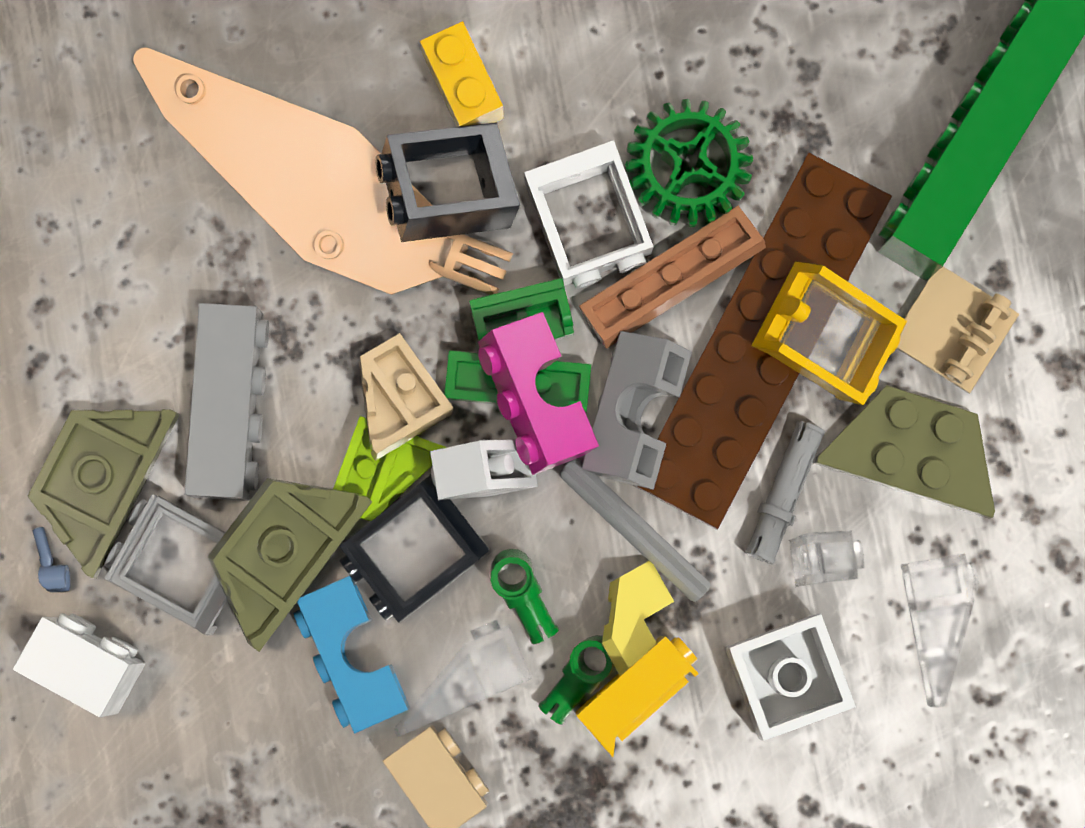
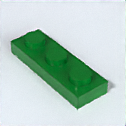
[444,350,591,413]

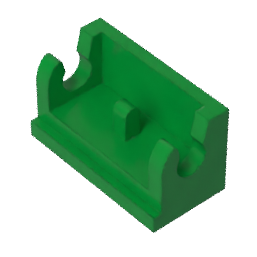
[469,278,574,341]

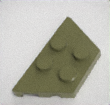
[815,385,995,519]
[28,409,180,579]
[207,478,372,652]

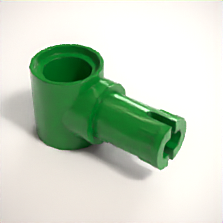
[490,549,559,645]
[538,635,616,725]

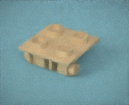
[897,266,1019,394]

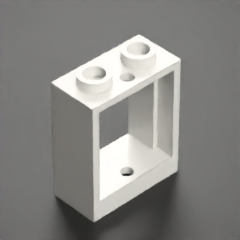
[524,140,653,289]

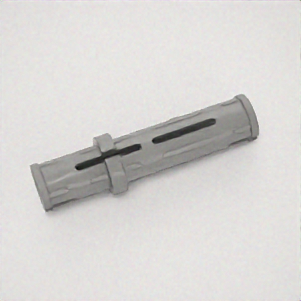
[745,420,825,564]

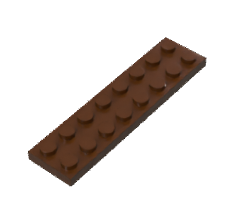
[633,152,892,530]

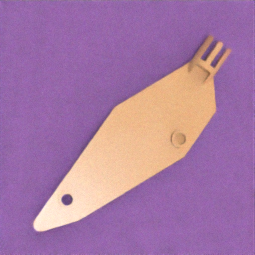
[133,48,513,295]

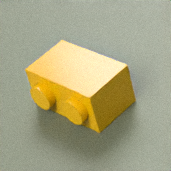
[420,21,504,127]

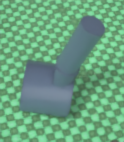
[32,527,71,593]

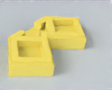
[602,561,674,676]

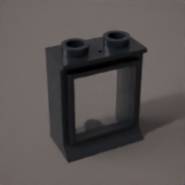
[339,474,491,623]

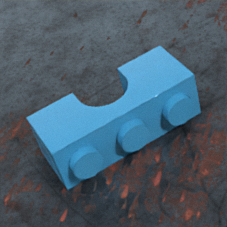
[293,576,411,734]

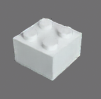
[13,613,146,717]
[724,614,856,741]

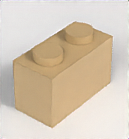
[383,725,490,828]

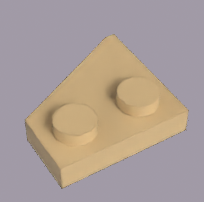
[359,333,453,461]

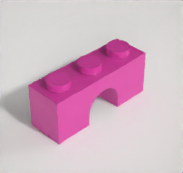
[477,312,599,475]

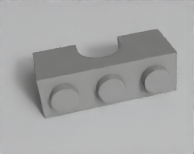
[582,331,692,490]

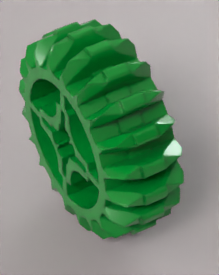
[625,99,753,227]

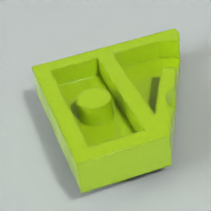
[333,416,446,522]

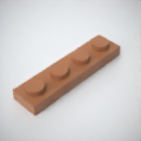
[579,205,766,349]

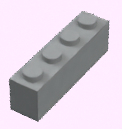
[185,303,269,501]

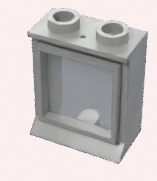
[104,494,228,635]

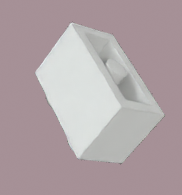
[430,440,538,500]

